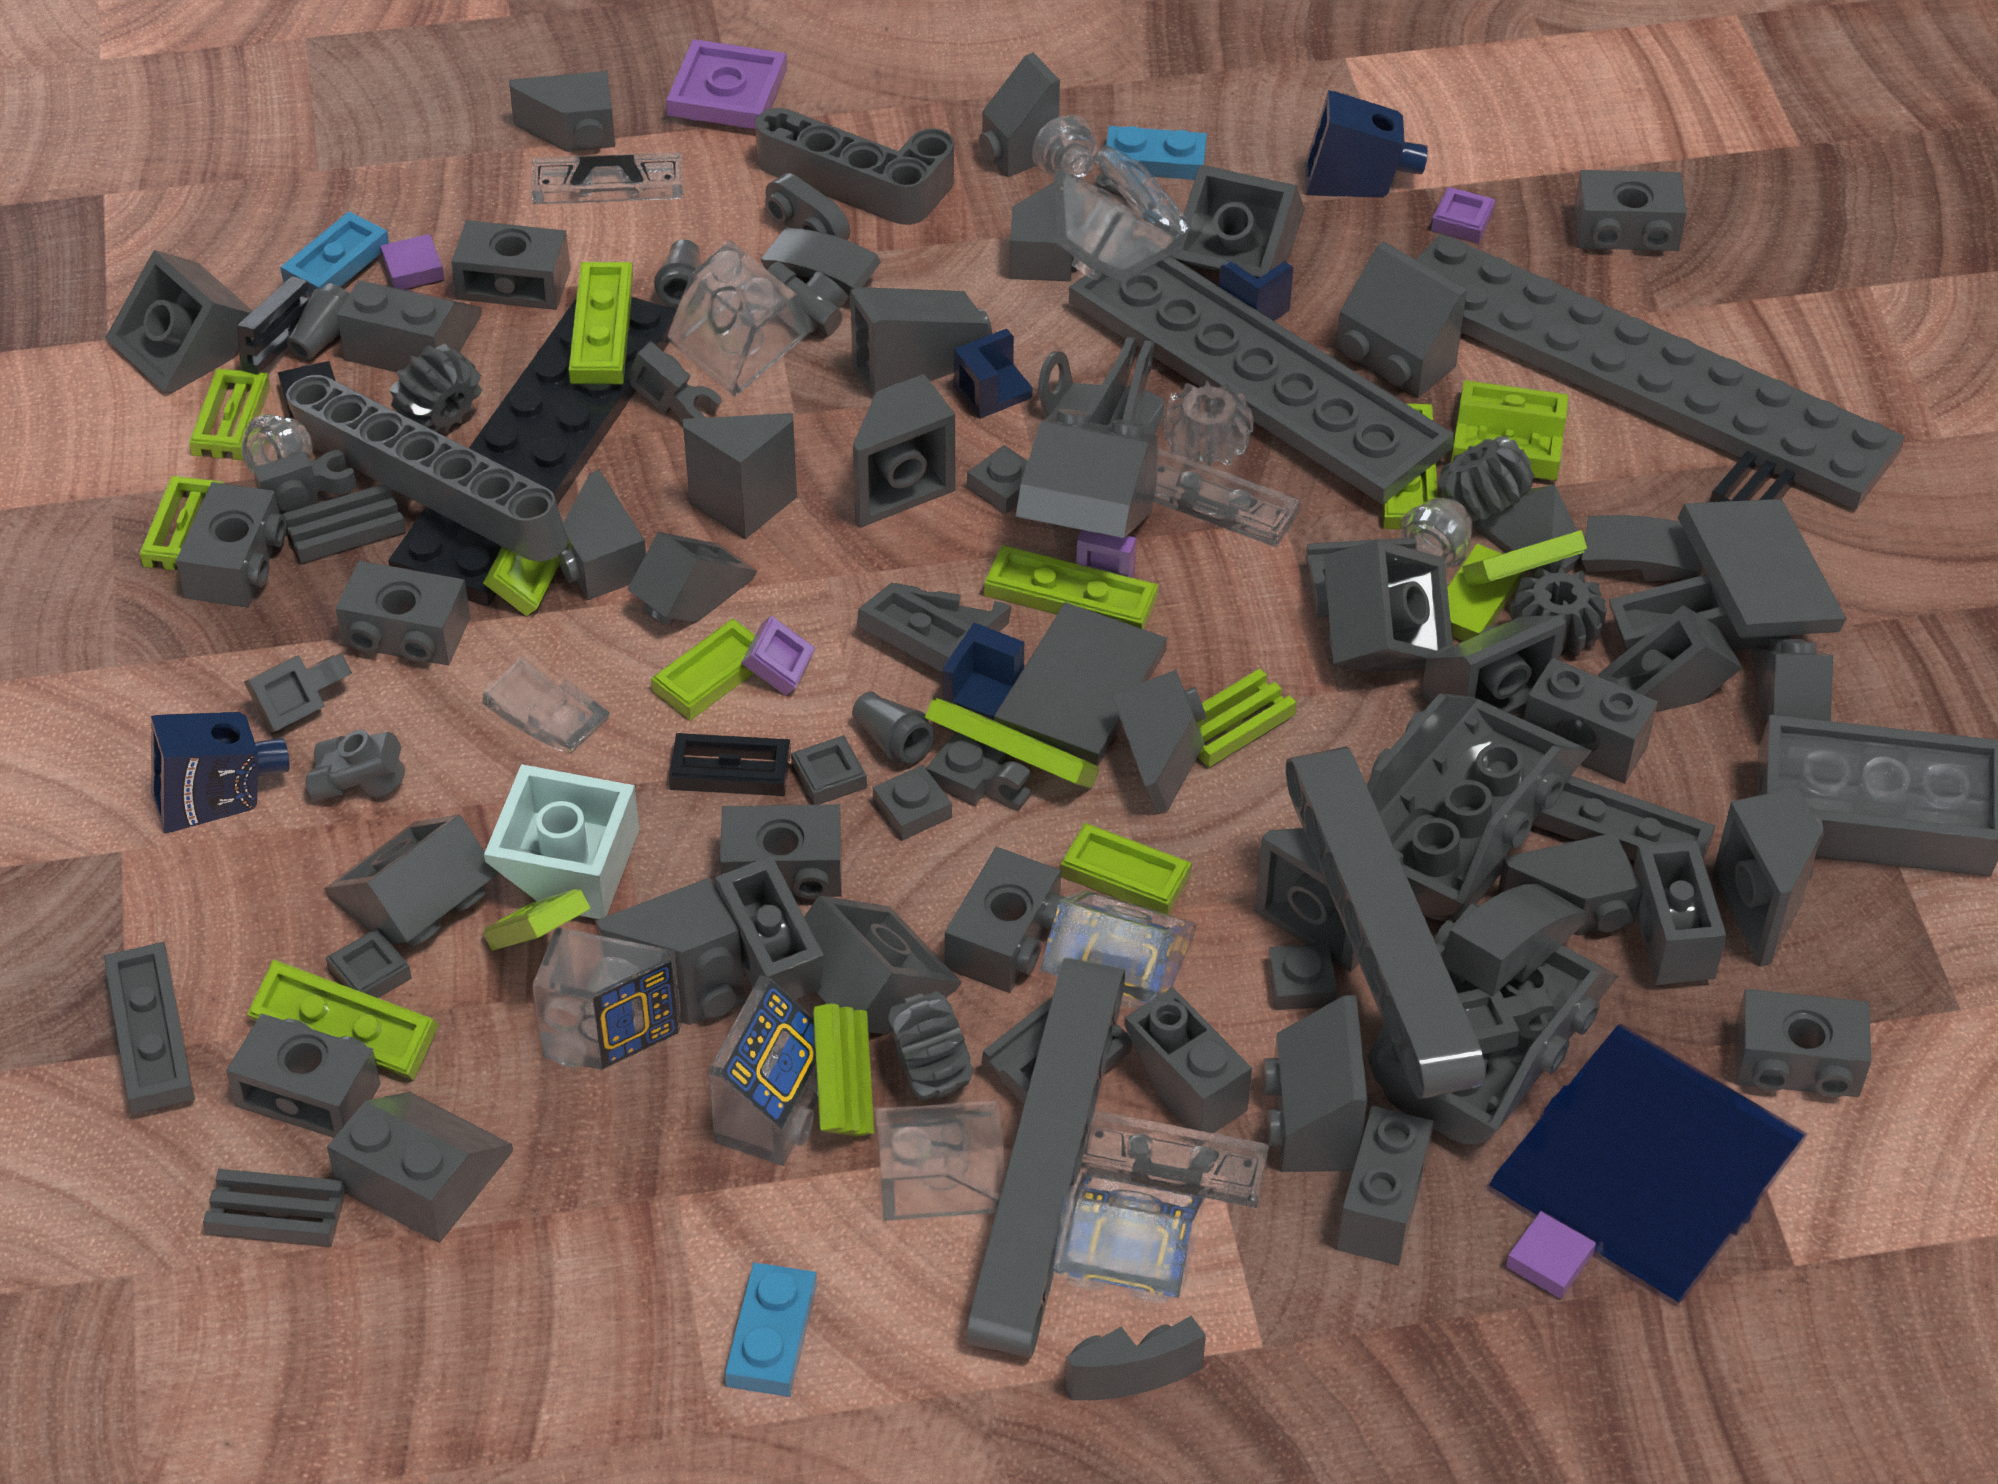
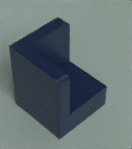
[1219,260,1294,321]
[954,329,1033,419]
[943,623,1024,721]

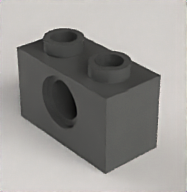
[1574,170,1687,251]
[451,220,571,310]
[176,482,286,608]
[335,561,470,666]
[1524,658,1658,784]
[720,804,842,899]
[1633,840,1727,985]
[945,846,1066,993]
[715,856,824,1002]
[1735,989,1871,1097]
[226,1013,381,1138]
[1337,1106,1434,1266]

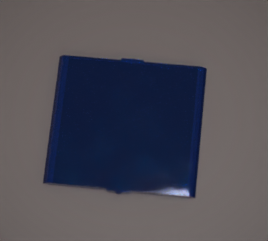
[1489,1024,1808,1303]

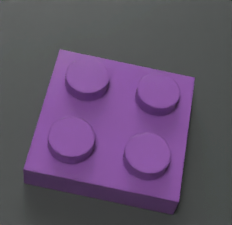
[666,39,787,129]

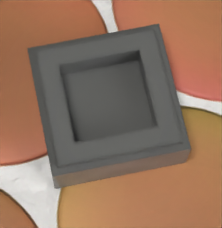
[791,735,867,805]
[326,928,412,998]

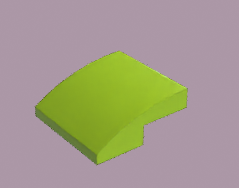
[1451,380,1569,481]

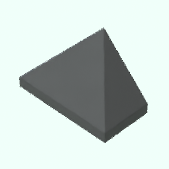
[1470,484,1582,574]

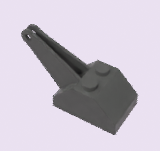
[1015,337,1158,538]

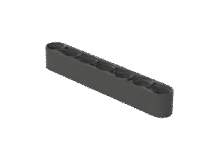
[286,375,568,561]
[1285,746,1485,1099]
[966,957,1126,1358]

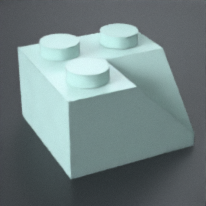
[484,764,640,919]

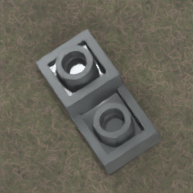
[760,228,881,295]
[1581,515,1702,582]
[1065,1316,1206,1400]

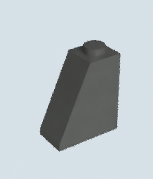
[850,287,992,398]

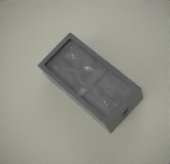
[1756,715,1998,876]

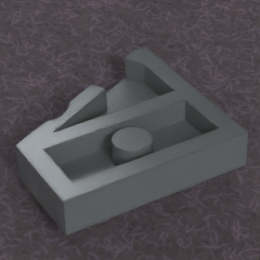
[857,583,1011,673]

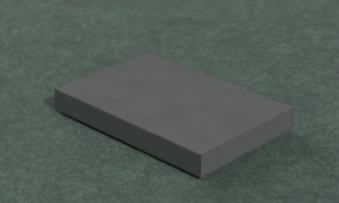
[1678,499,1847,638]
[994,602,1167,767]

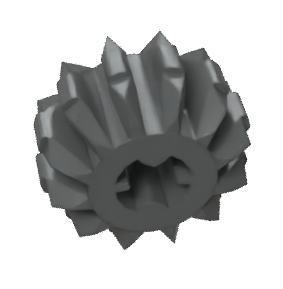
[389,344,482,435]
[1438,436,1535,522]
[1509,564,1607,657]
[887,991,973,1101]

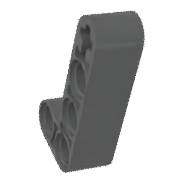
[755,108,954,225]

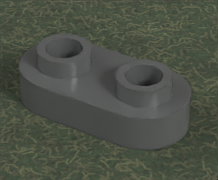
[765,173,850,240]

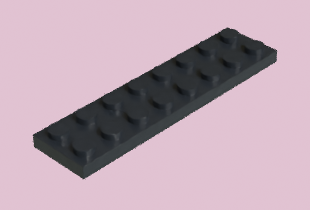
[388,297,681,607]

